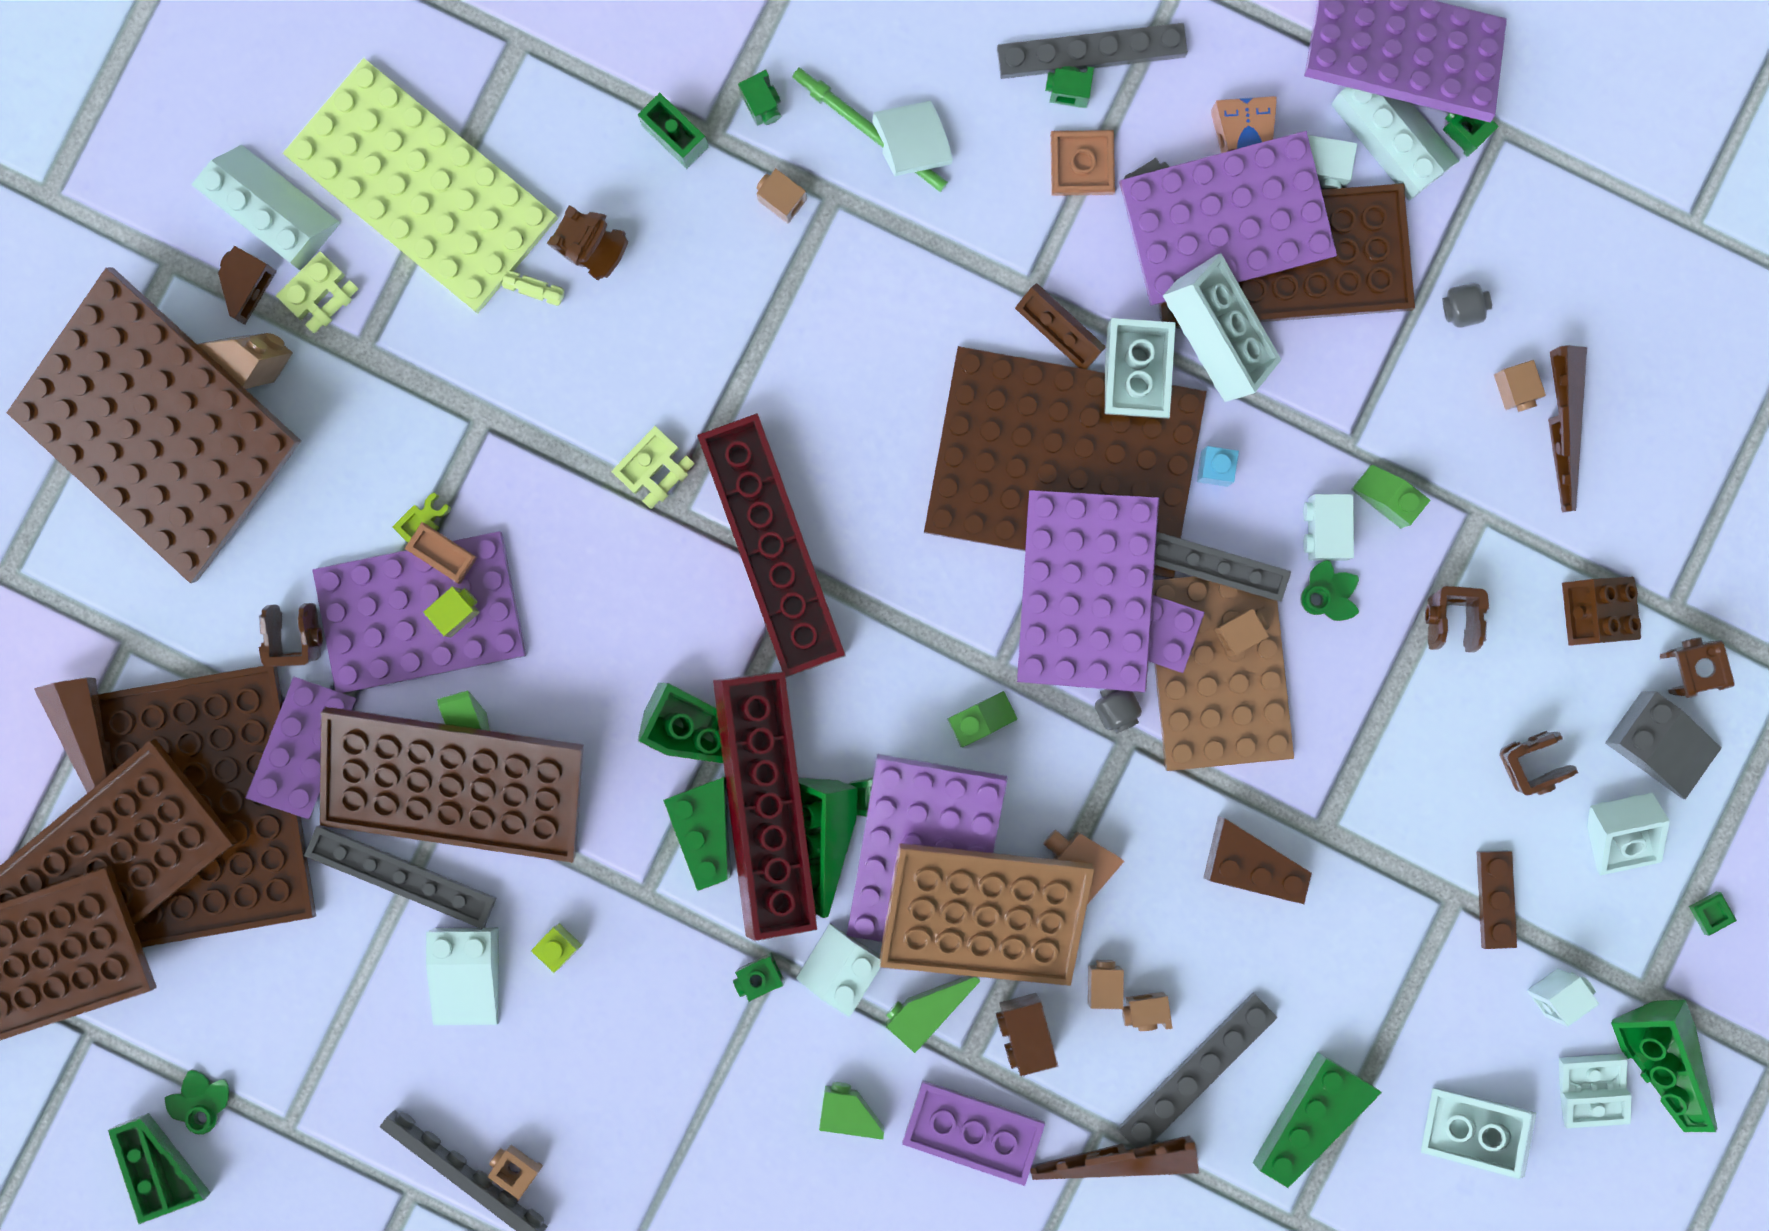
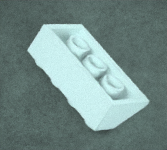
[1331,87,1459,201]
[191,145,340,270]
[1163,253,1281,402]

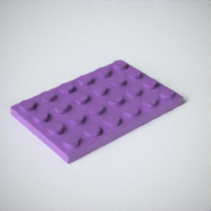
[1304,0,1507,123]
[1119,131,1337,306]
[1017,490,1159,692]
[312,531,526,694]
[847,754,1007,942]

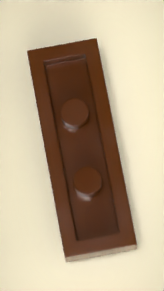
[1015,283,1106,369]
[1476,851,1517,949]

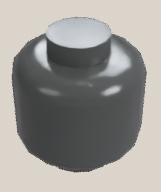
[1442,283,1492,328]
[1095,689,1142,734]

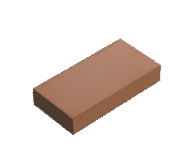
[404,522,478,584]

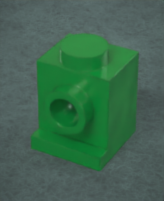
[1045,66,1094,108]
[738,69,781,126]
[1442,113,1499,157]
[733,952,785,1002]

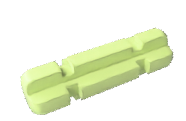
[502,270,564,306]

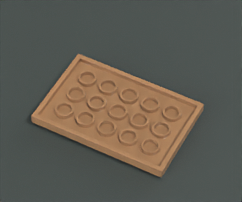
[1153,576,1294,771]
[880,843,1094,986]

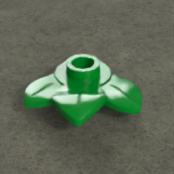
[1300,560,1359,621]
[164,1070,230,1135]

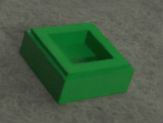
[1689,891,1737,936]

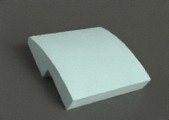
[872,101,953,176]
[1559,1054,1632,1129]

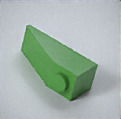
[886,976,980,1053]

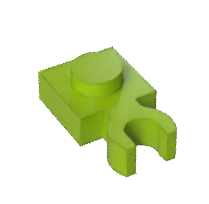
[392,493,451,543]

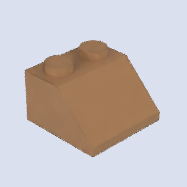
[197,333,293,389]

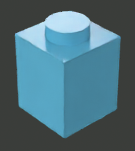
[1196,446,1239,487]

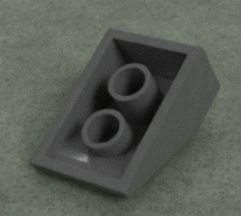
[1605,691,1722,799]

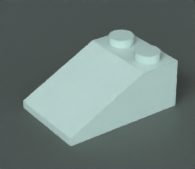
[1105,318,1176,419]
[426,927,499,1025]
[1420,1088,1537,1180]

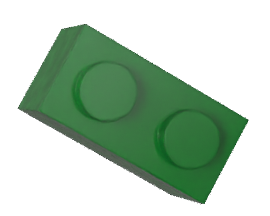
[637,92,709,169]

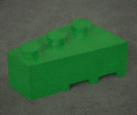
[663,777,731,891]
[107,1113,211,1225]

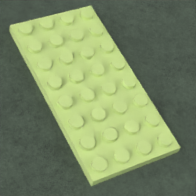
[283,58,558,314]

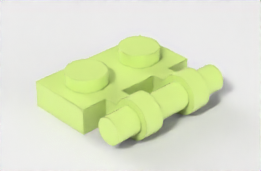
[276,251,359,334]
[611,426,695,509]

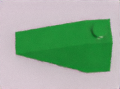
[637,683,723,763]
[798,778,858,918]
[1611,999,1718,1133]

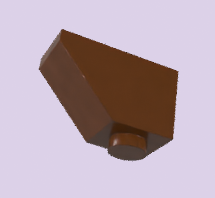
[218,245,277,325]

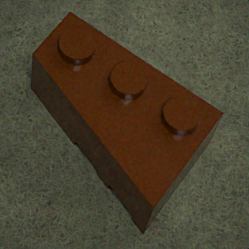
[1203,816,1312,905]

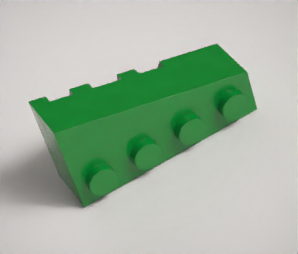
[1252,1052,1382,1188]

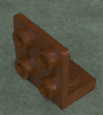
[1562,577,1641,646]

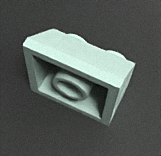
[1587,792,1670,876]
[796,924,881,1018]

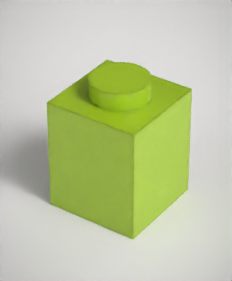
[423,586,480,638]
[531,923,582,973]

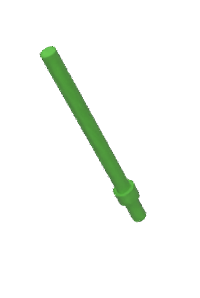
[792,67,948,193]

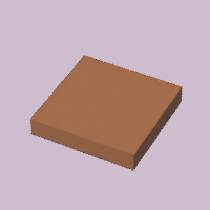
[1050,130,1115,196]

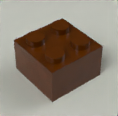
[996,993,1058,1077]

